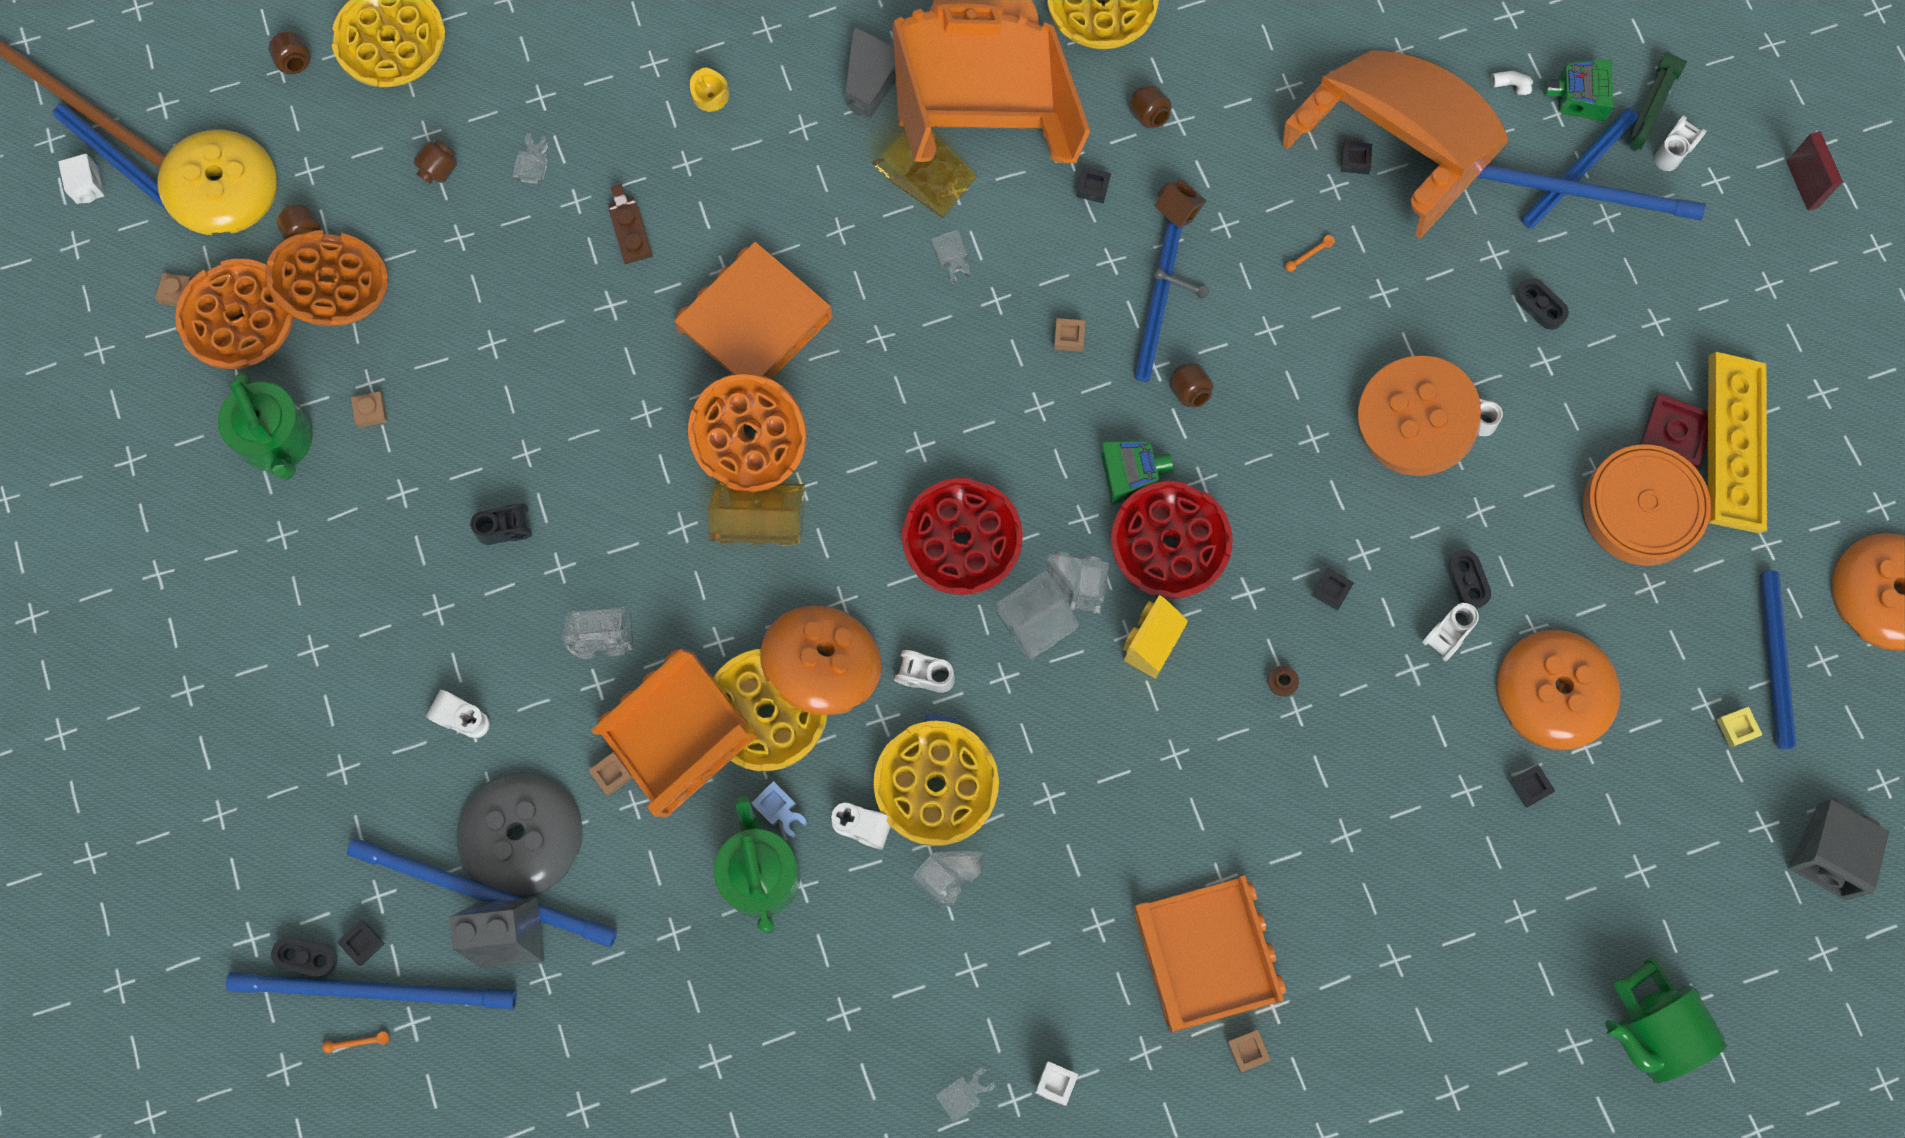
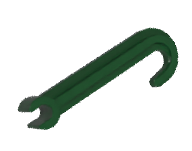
[1627,52,1687,152]

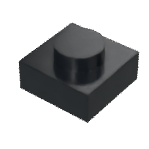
[1340,141,1373,175]
[1076,167,1111,203]
[1311,568,1354,611]
[1509,764,1555,808]
[337,920,385,966]

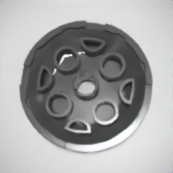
[457,772,583,897]

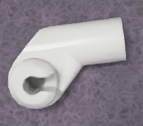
[1490,71,1533,95]

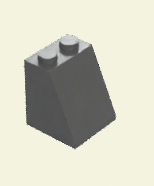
[1788,799,1890,900]
[449,897,544,968]

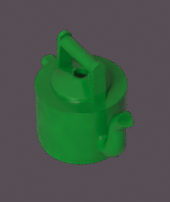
[218,373,313,480]
[714,795,801,934]
[1605,958,1727,1083]

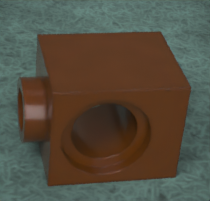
[1154,179,1207,228]

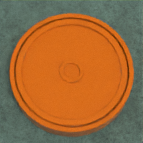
[1358,356,1481,476]
[1582,444,1711,566]

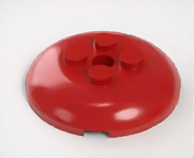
[902,478,1023,595]
[1111,481,1233,599]

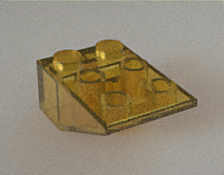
[871,126,977,218]

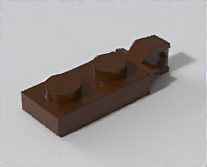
[608,184,653,264]

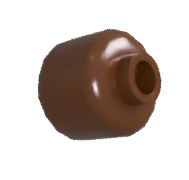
[268,32,311,74]
[1129,85,1172,128]
[413,140,457,184]
[276,204,321,240]
[1169,363,1214,407]

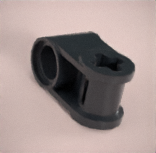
[470,504,532,545]

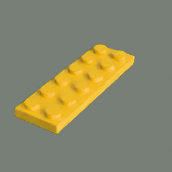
[1708,352,1767,534]

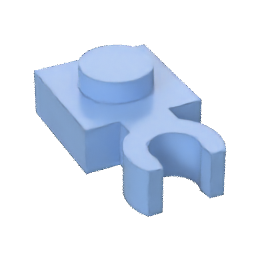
[751,781,807,838]

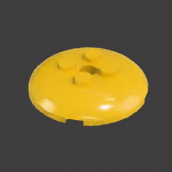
[332,0,445,88]
[1047,0,1159,49]
[157,129,277,235]
[713,649,827,771]
[874,721,999,846]

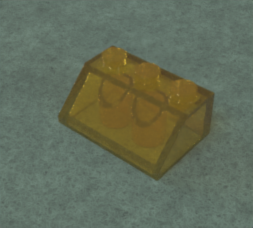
[708,482,805,546]

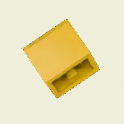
[1123,595,1188,679]

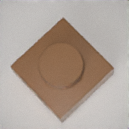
[155,273,192,306]
[1054,318,1086,352]
[351,391,388,428]
[588,752,633,797]
[1227,1030,1271,1073]

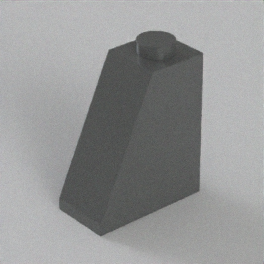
[846,28,896,118]

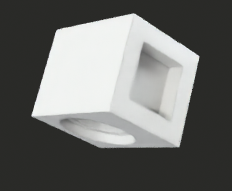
[58,154,105,204]
[1034,1061,1078,1106]

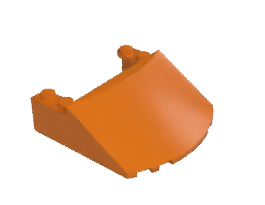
[893,3,1090,163]
[1283,50,1509,239]

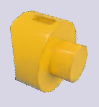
[690,67,730,112]

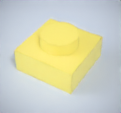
[1716,707,1762,748]

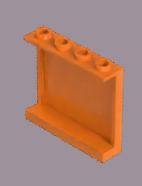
[674,242,833,379]
[591,648,758,818]
[1133,875,1286,1033]

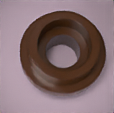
[1268,666,1299,697]

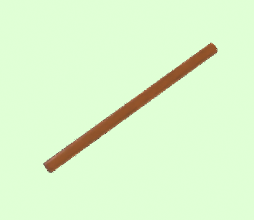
[0,40,166,168]

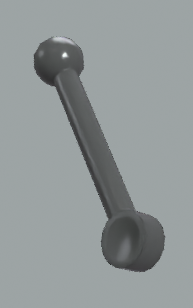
[1154,268,1209,298]

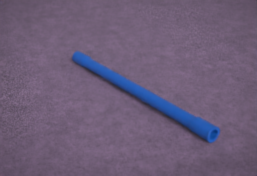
[1476,165,1706,221]
[347,838,618,948]
[226,972,517,1009]

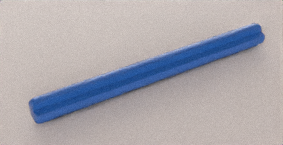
[52,104,167,211]
[1521,108,1638,229]
[1135,222,1182,382]
[1760,571,1796,749]

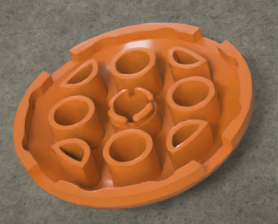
[265,230,388,326]
[175,259,294,369]
[688,373,807,492]
[1831,533,1905,651]
[760,605,882,715]
[1496,630,1621,750]

